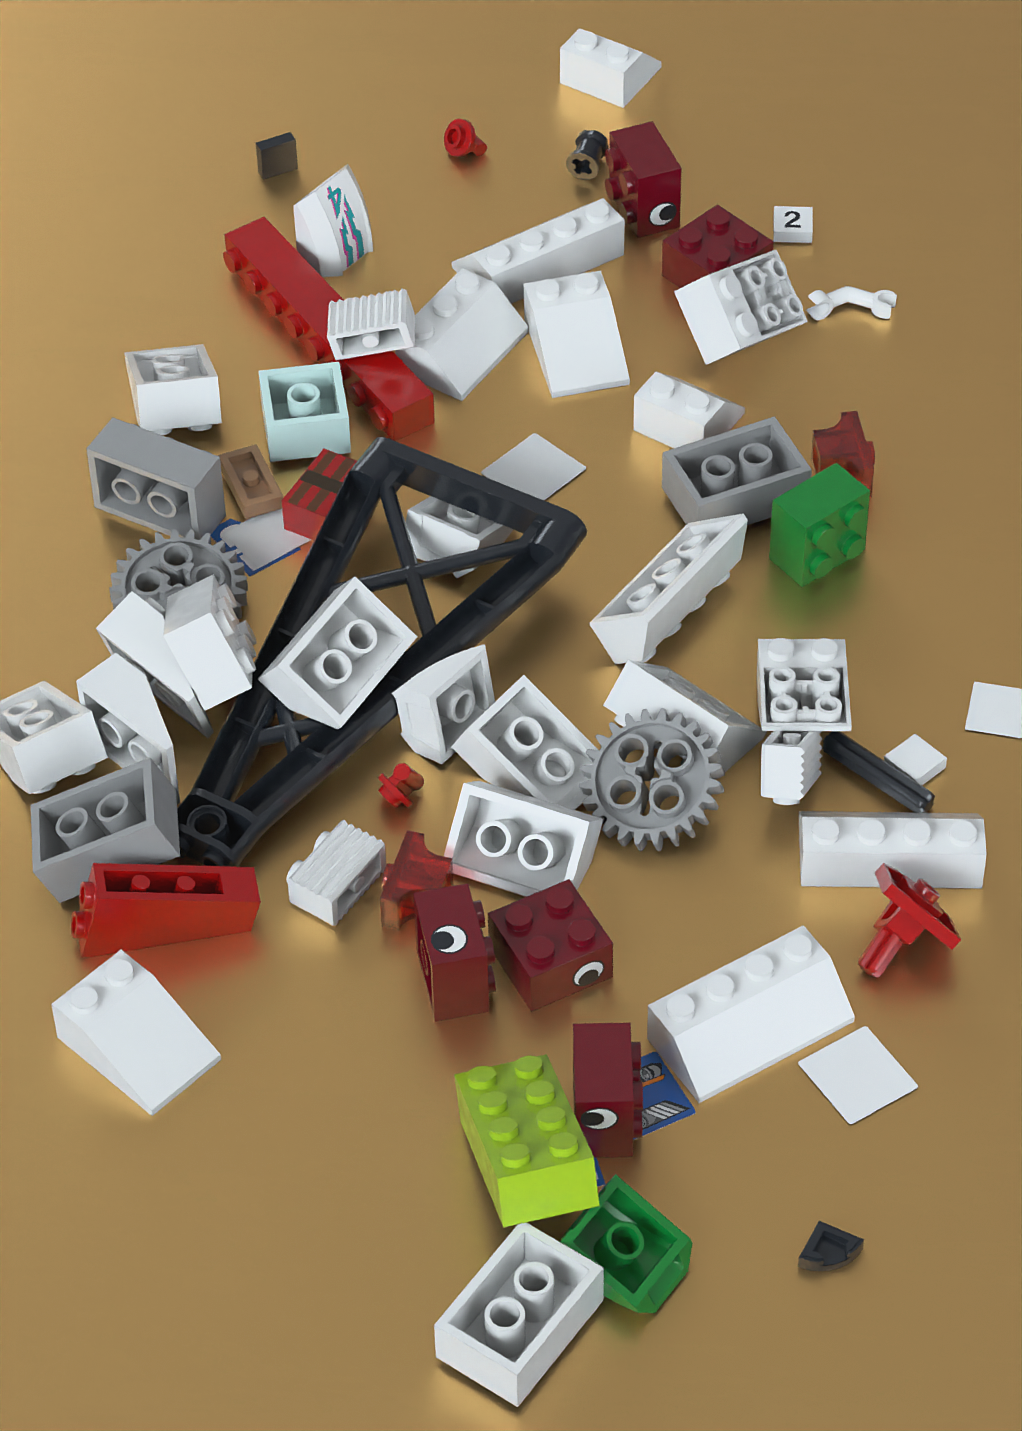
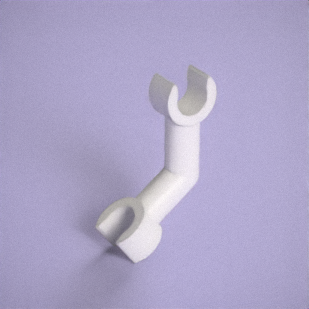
[806,286,897,320]

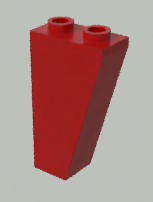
[71,863,261,957]

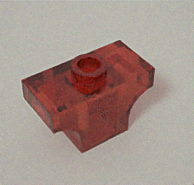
[811,411,875,497]
[380,830,454,930]

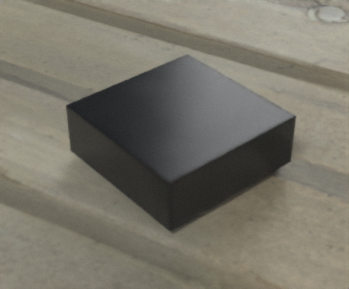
[256,132,298,180]

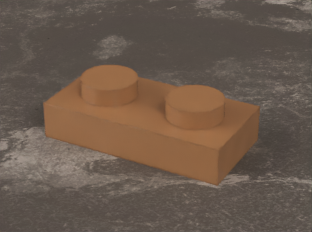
[218,444,284,519]

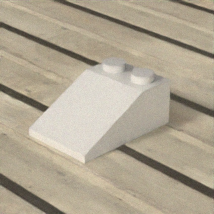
[524,270,630,398]
[124,344,222,435]
[96,591,214,738]
[76,653,180,805]
[452,675,598,810]
[0,681,108,794]
[51,950,221,1116]

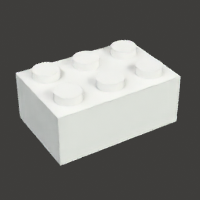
[163,574,257,711]
[434,1223,604,1407]

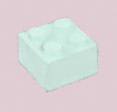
[259,362,351,462]

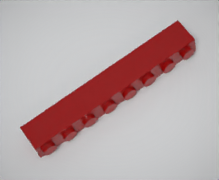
[223,217,435,441]

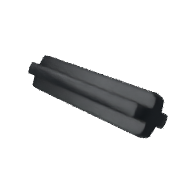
[822,731,935,813]

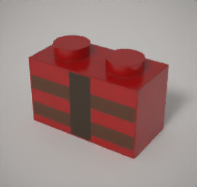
[282,448,357,541]

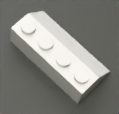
[452,198,625,304]
[589,513,748,664]
[799,811,987,889]
[647,925,855,1103]

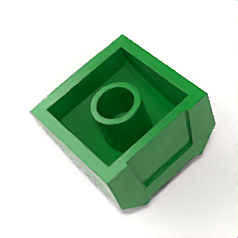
[559,1174,693,1313]

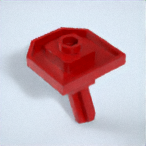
[858,863,961,978]

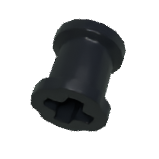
[566,130,609,180]

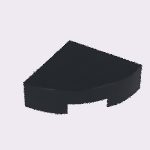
[798,1221,864,1271]

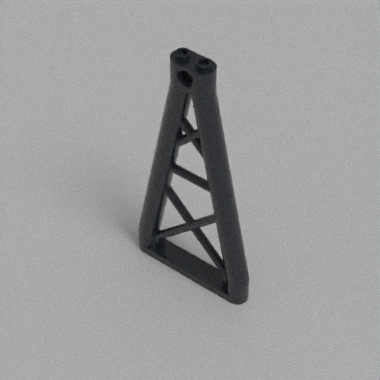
[177,437,587,867]

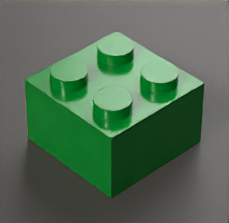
[769,462,870,587]

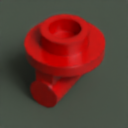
[444,119,487,157]
[377,763,424,808]

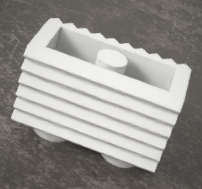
[327,288,416,360]
[761,731,823,805]
[286,820,386,926]

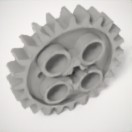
[110,529,248,619]
[579,708,725,851]

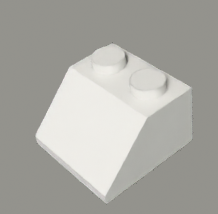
[560,28,661,108]
[634,372,745,448]

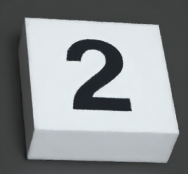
[773,206,813,243]

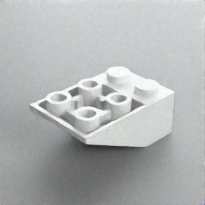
[674,249,808,365]
[756,638,852,731]

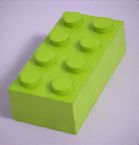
[454,1054,599,1228]

